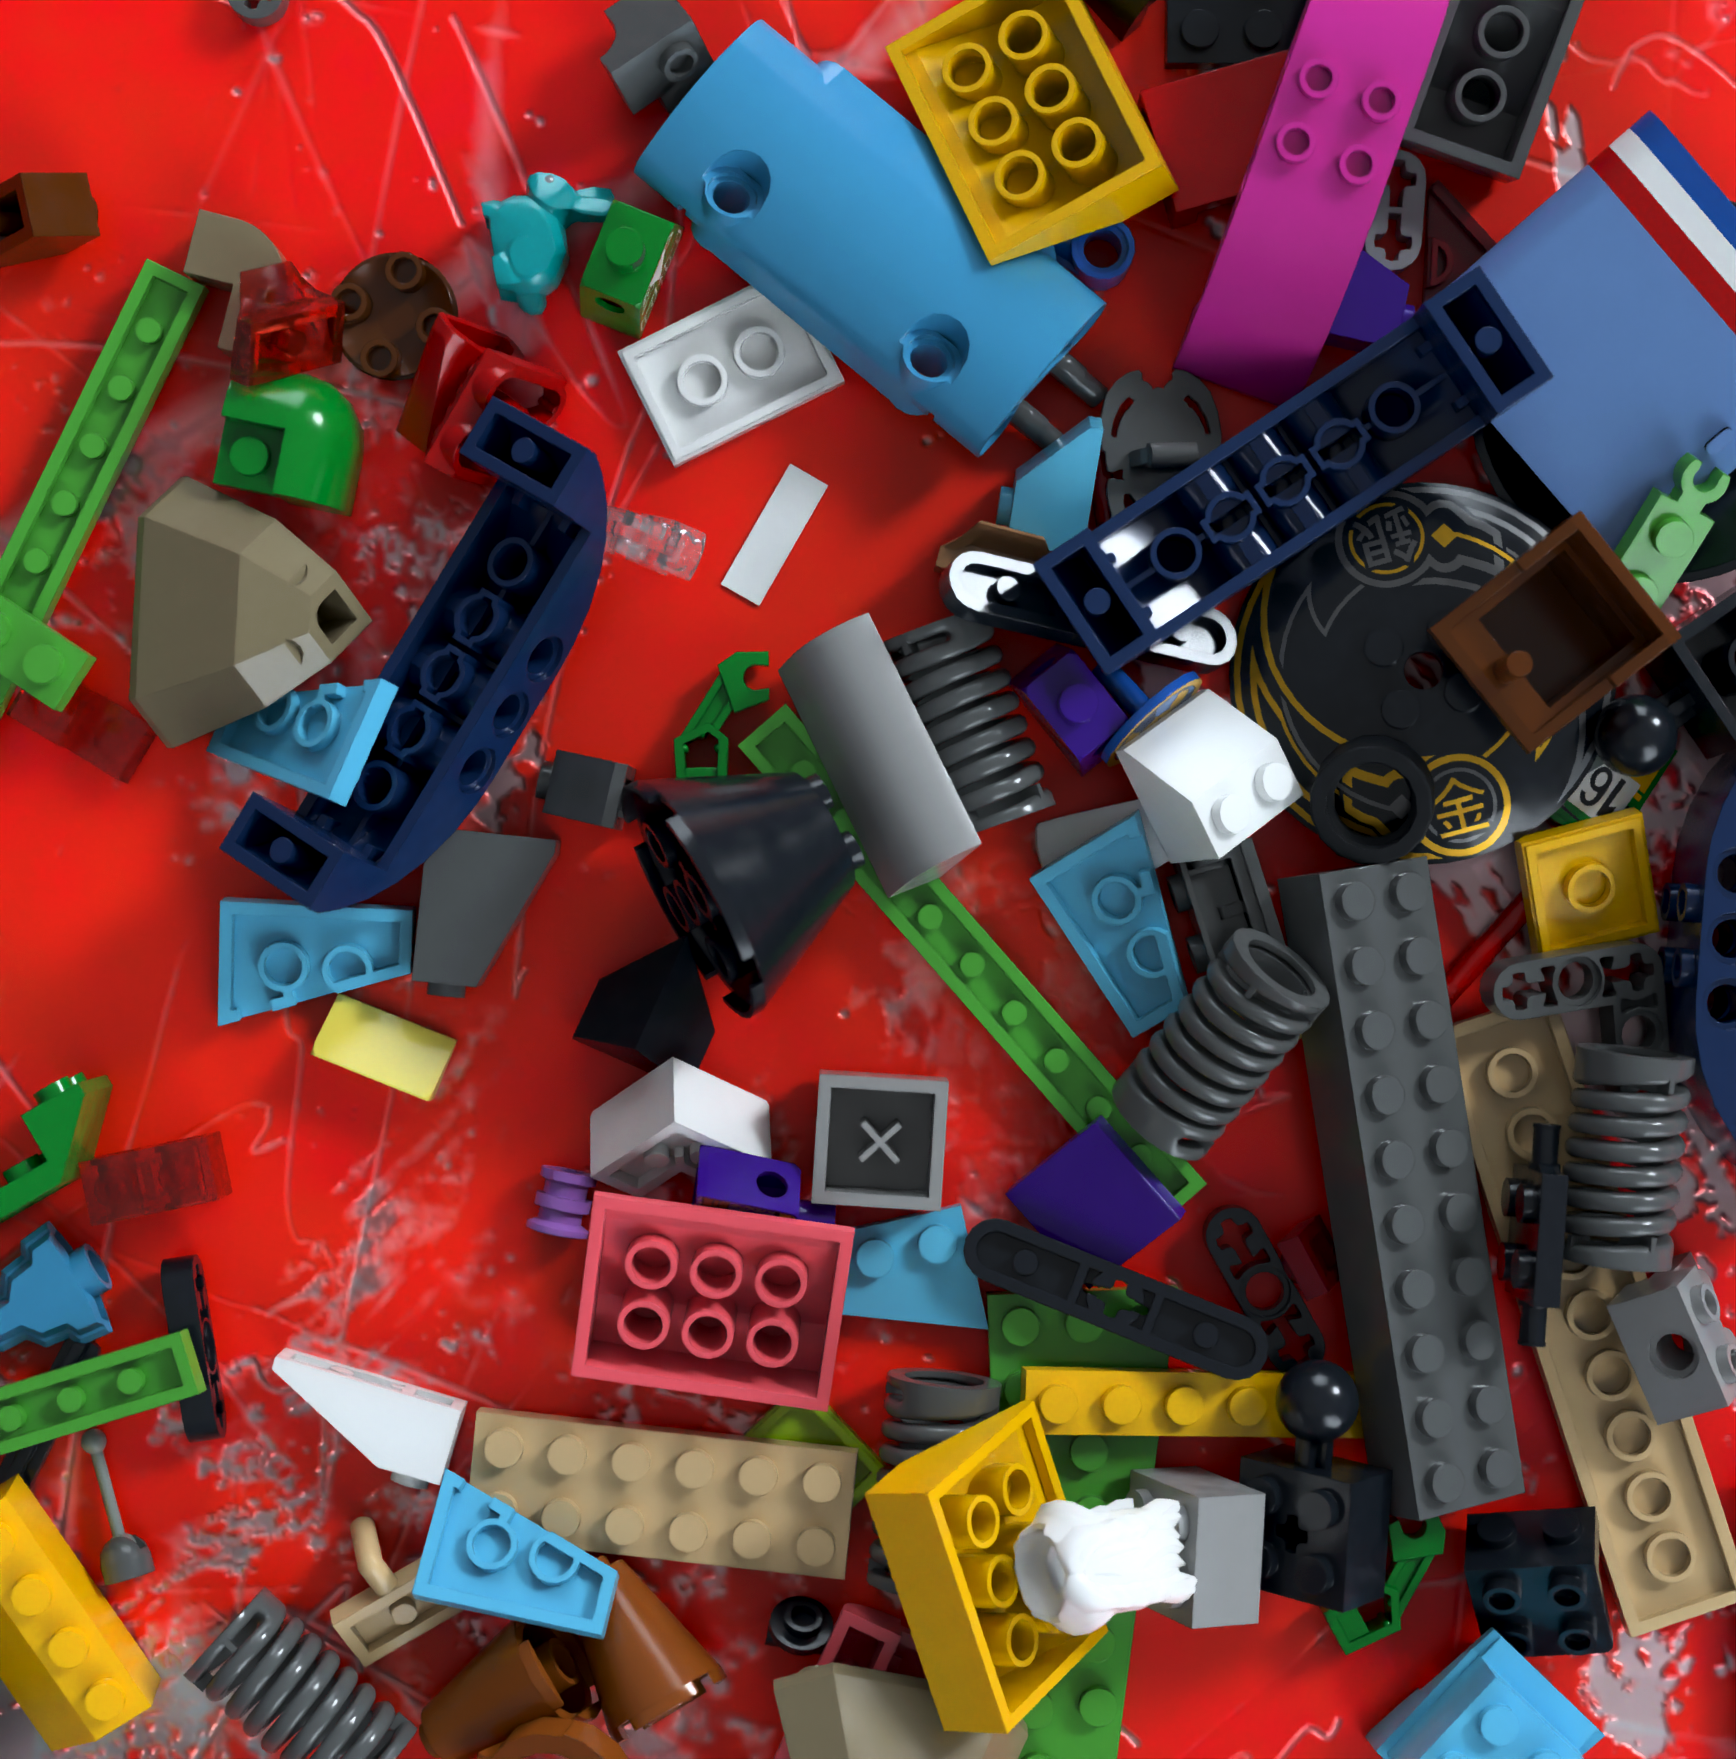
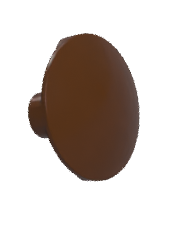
[330,251,458,381]

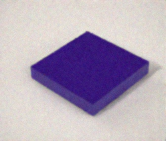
[1005,1115,1186,1289]

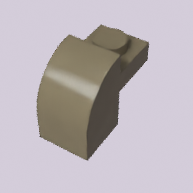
[183,209,296,363]

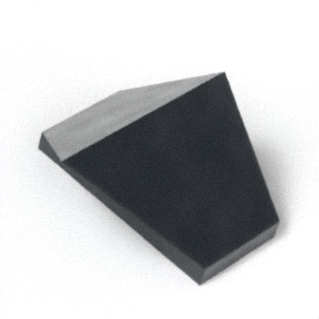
[572,935,715,1073]

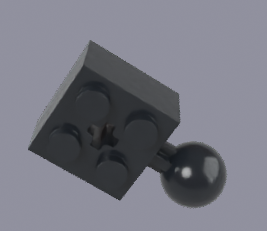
[1593,586,1736,777]
[1239,1359,1393,1613]

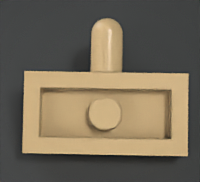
[329,1516,463,1667]

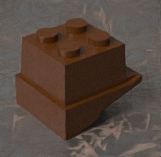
[1427,510,1682,754]

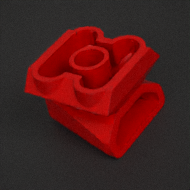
[396,312,568,488]

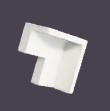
[590,1057,772,1197]

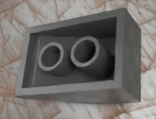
[1400,0,1585,183]

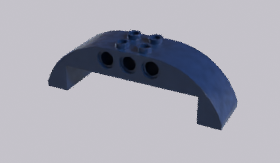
[1032,266,1554,676]
[219,396,607,913]
[1657,749,1736,1166]

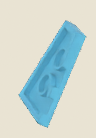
[206,678,399,807]
[218,897,416,1027]
[842,1203,989,1330]

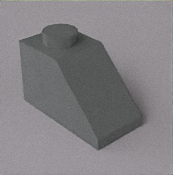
[535,750,636,831]

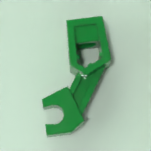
[674,651,770,778]
[1319,1516,1446,1655]

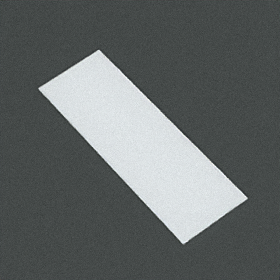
[721,464,829,606]

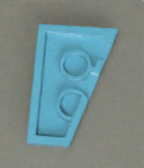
[1029,809,1188,1038]
[412,1468,620,1640]

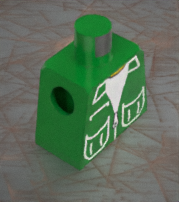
[579,199,685,340]

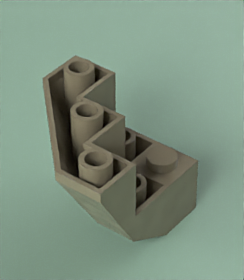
[129,476,373,748]
[773,1662,1028,1759]

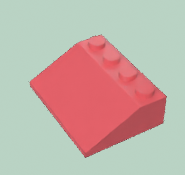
[571,1191,855,1412]

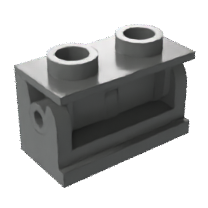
[1166,837,1286,974]

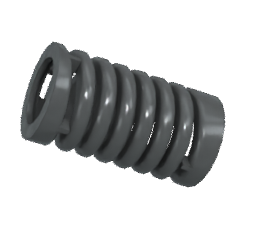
[883,615,1056,832]
[1112,928,1330,1161]
[1562,1043,1696,1272]
[866,1368,1002,1595]
[183,1587,418,1759]

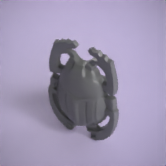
[1100,369,1222,518]

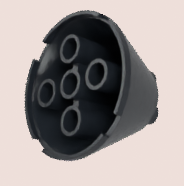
[621,772,865,1018]

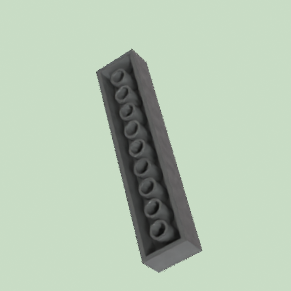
[1277,856,1525,1521]

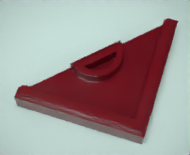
[1422,180,1497,304]

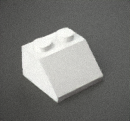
[1115,689,1304,864]

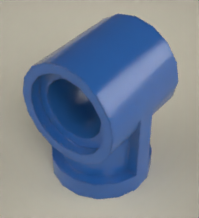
[1053,222,1135,291]

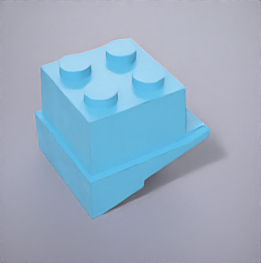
[1365,1627,1605,1759]

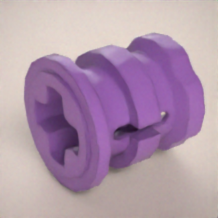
[526,1165,597,1239]

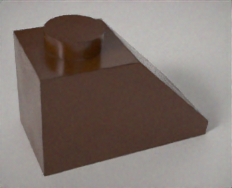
[0,173,100,268]

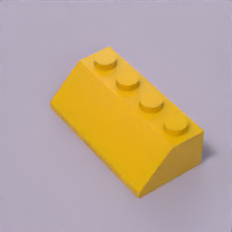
[0,1473,161,1751]

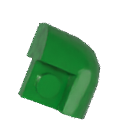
[213,361,364,517]

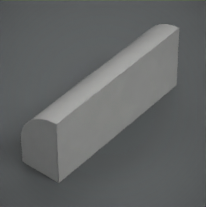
[778,613,982,898]

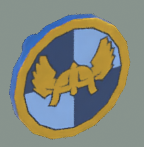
[1092,665,1203,767]

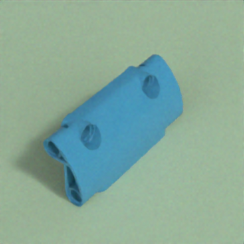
[634,19,1107,458]

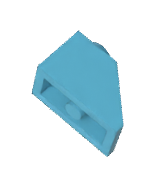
[996,416,1104,551]

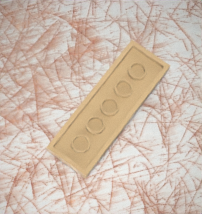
[469,1407,859,1580]

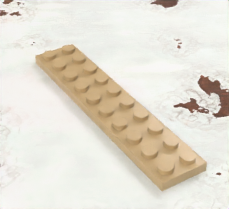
[1453,1011,1736,1638]

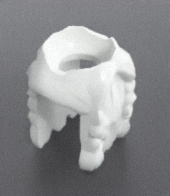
[1013,1498,1197,1636]

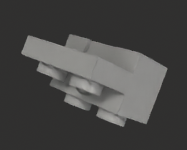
[1606,1251,1736,1425]

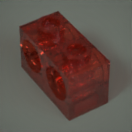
[78,1131,233,1226]

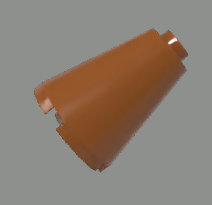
[580,1554,727,1744]
[419,1620,601,1759]

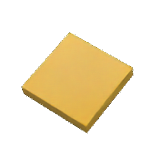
[1514,807,1660,954]

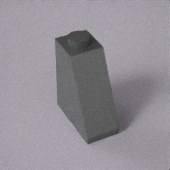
[411,830,561,998]

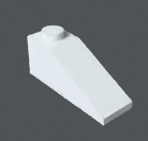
[272,1348,468,1489]

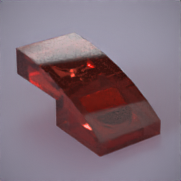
[6,683,157,784]

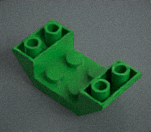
[0,1072,113,1224]

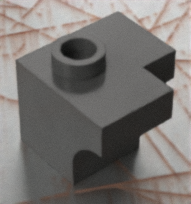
[599,0,714,115]

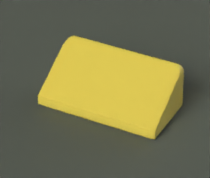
[310,993,458,1101]

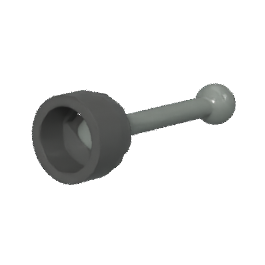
[81,1429,156,1586]

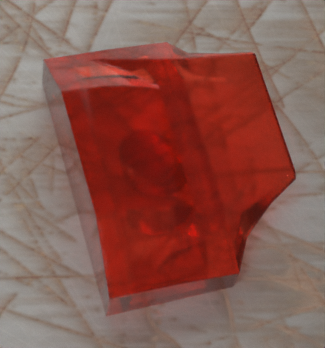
[230,261,345,387]

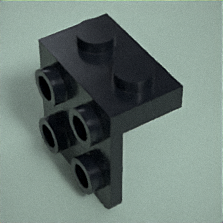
[1464,1506,1613,1657]

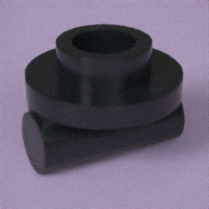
[765,1596,833,1656]

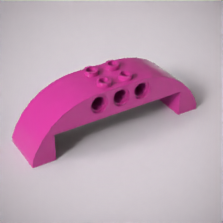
[1172,0,1450,406]

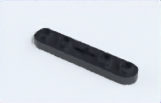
[938,551,1238,674]
[963,1218,1269,1380]

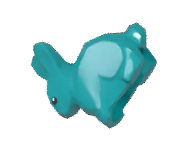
[481,172,615,316]

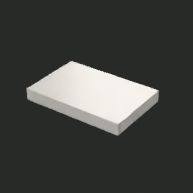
[617,285,845,468]

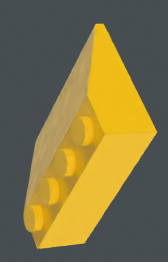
[885,0,1179,266]
[864,1400,1108,1734]

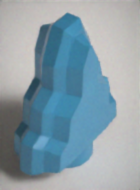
[0,1221,113,1352]

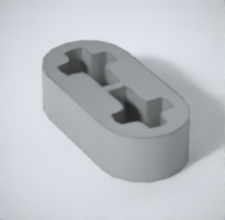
[1362,150,1426,275]

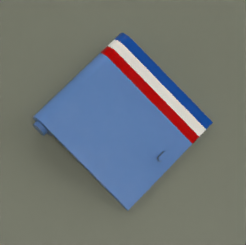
[1450,110,1736,551]

